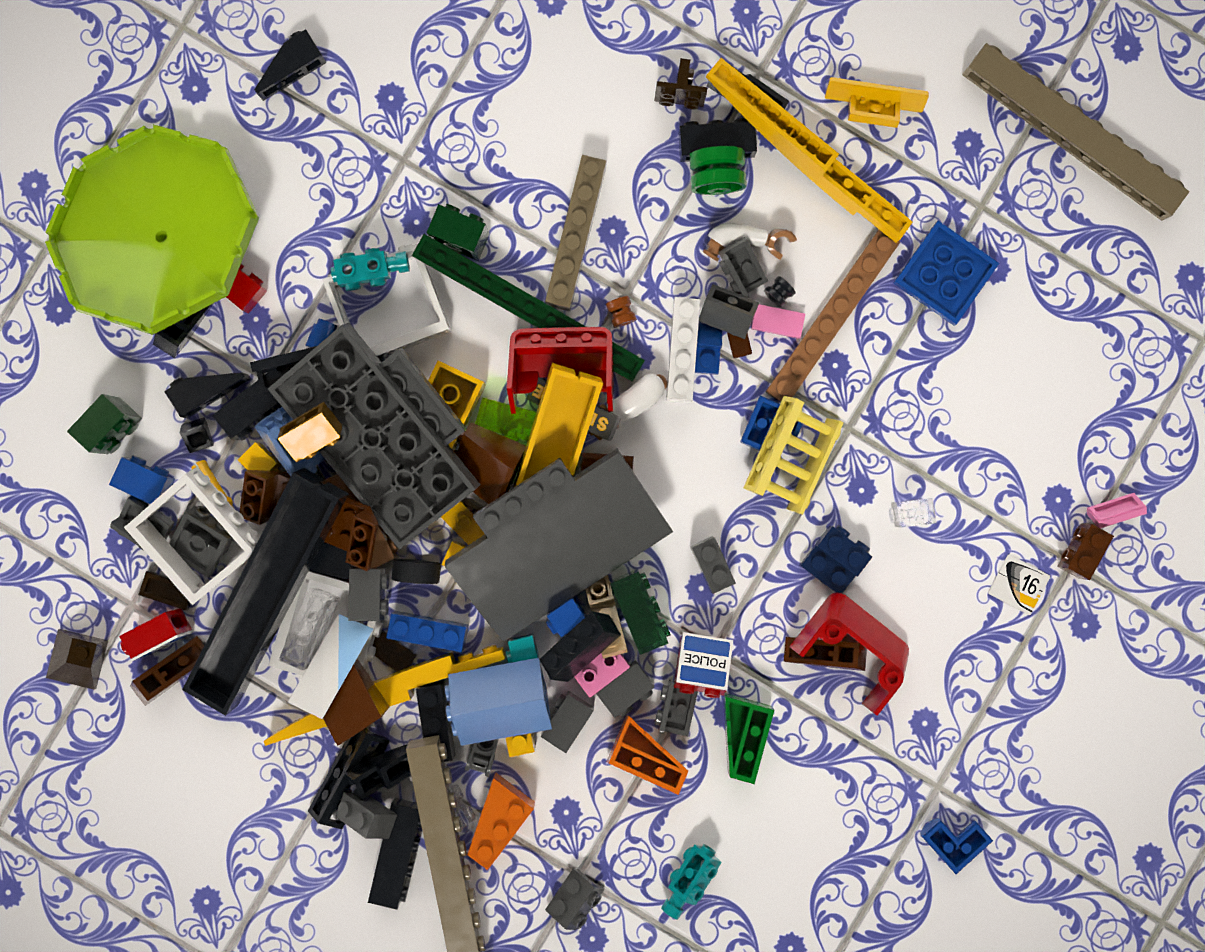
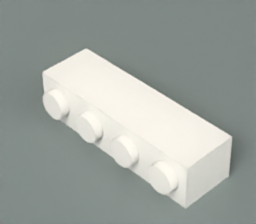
[666,297,700,402]

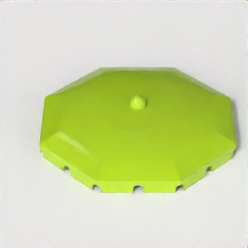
[45,124,259,335]

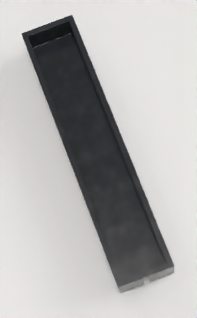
[182,468,349,716]

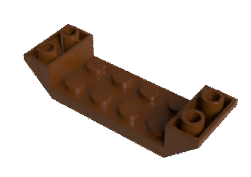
[239,470,378,571]

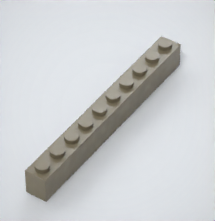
[962,43,1190,221]
[406,735,485,952]

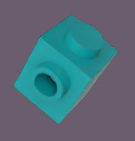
[506,633,541,663]

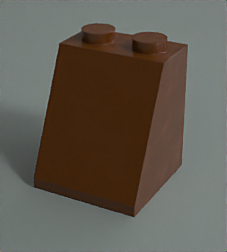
[454,422,526,504]
[323,658,390,746]

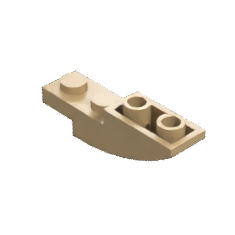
[585,575,628,659]

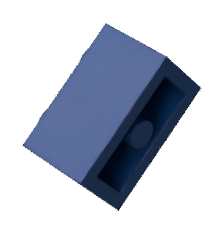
[109,455,175,504]
[546,597,587,637]

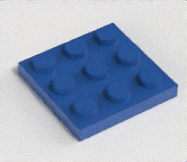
[893,221,1000,326]

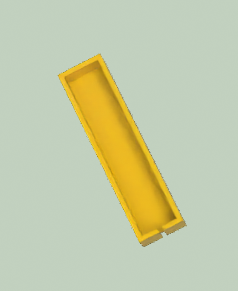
[513,363,603,488]

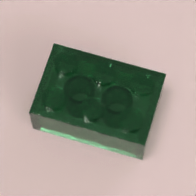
[610,569,671,655]

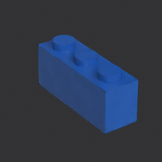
[386,611,469,652]

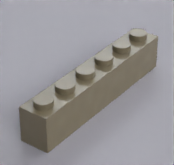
[545,154,607,312]

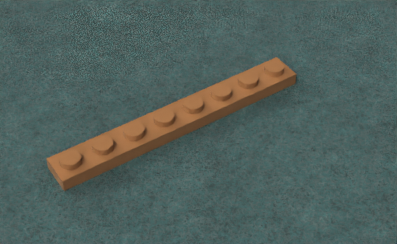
[765,229,900,403]

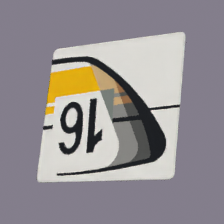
[988,554,1050,615]

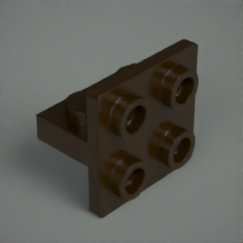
[654,58,708,110]

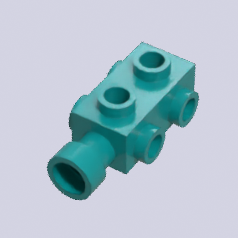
[331,248,410,291]
[661,844,722,920]

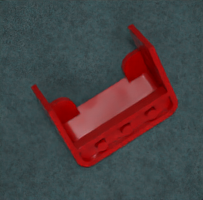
[507,327,614,414]
[789,592,909,716]

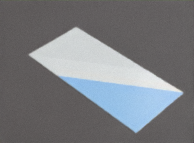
[288,614,373,719]

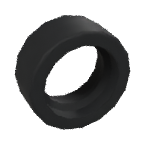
[391,559,441,584]

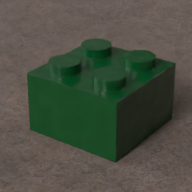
[426,204,490,261]
[67,394,142,454]

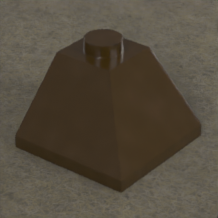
[46,629,108,690]

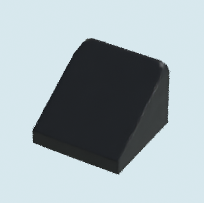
[179,417,214,453]

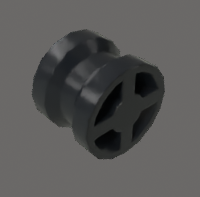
[764,276,796,308]

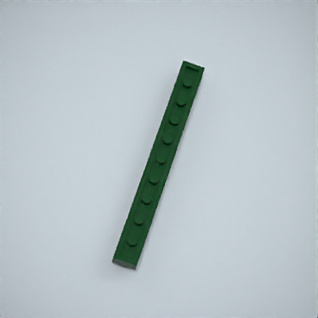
[412,234,645,382]

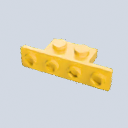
[825,77,929,128]

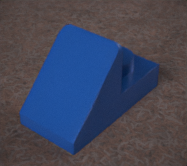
[695,323,722,375]

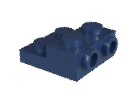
[799,525,873,593]

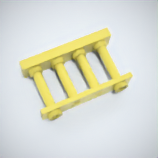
[743,396,843,515]

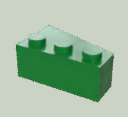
[723,693,775,785]

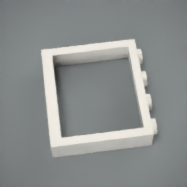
[322,243,451,359]
[124,467,259,605]
[268,571,390,676]

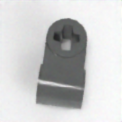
[465,739,499,777]

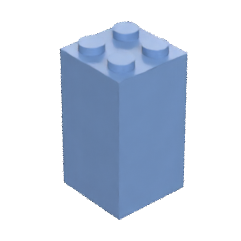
[445,658,552,746]

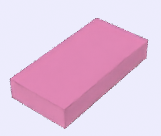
[751,304,805,339]
[1087,493,1147,528]

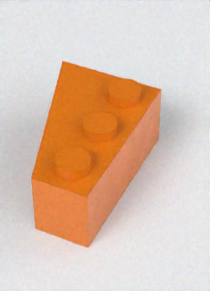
[606,715,688,795]
[467,772,535,870]

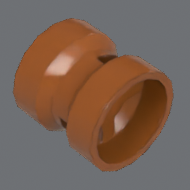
[606,296,637,328]

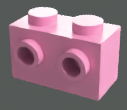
[574,653,630,698]

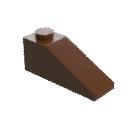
[130,636,205,706]
[784,637,867,671]

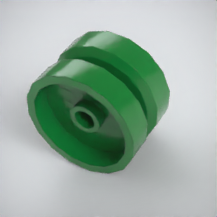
[689,146,747,195]

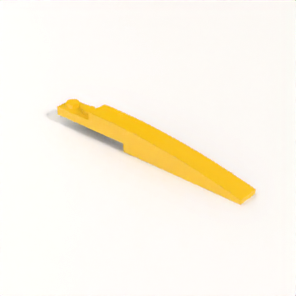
[706,58,913,243]
[264,644,506,746]

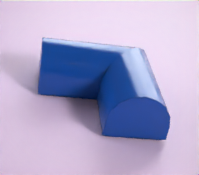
[740,395,803,451]
[920,818,993,874]

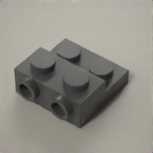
[169,505,233,578]

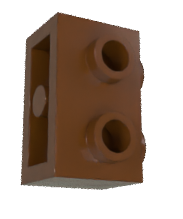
[1057,523,1114,580]

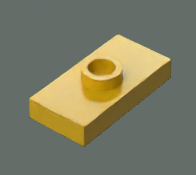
[441,501,485,545]

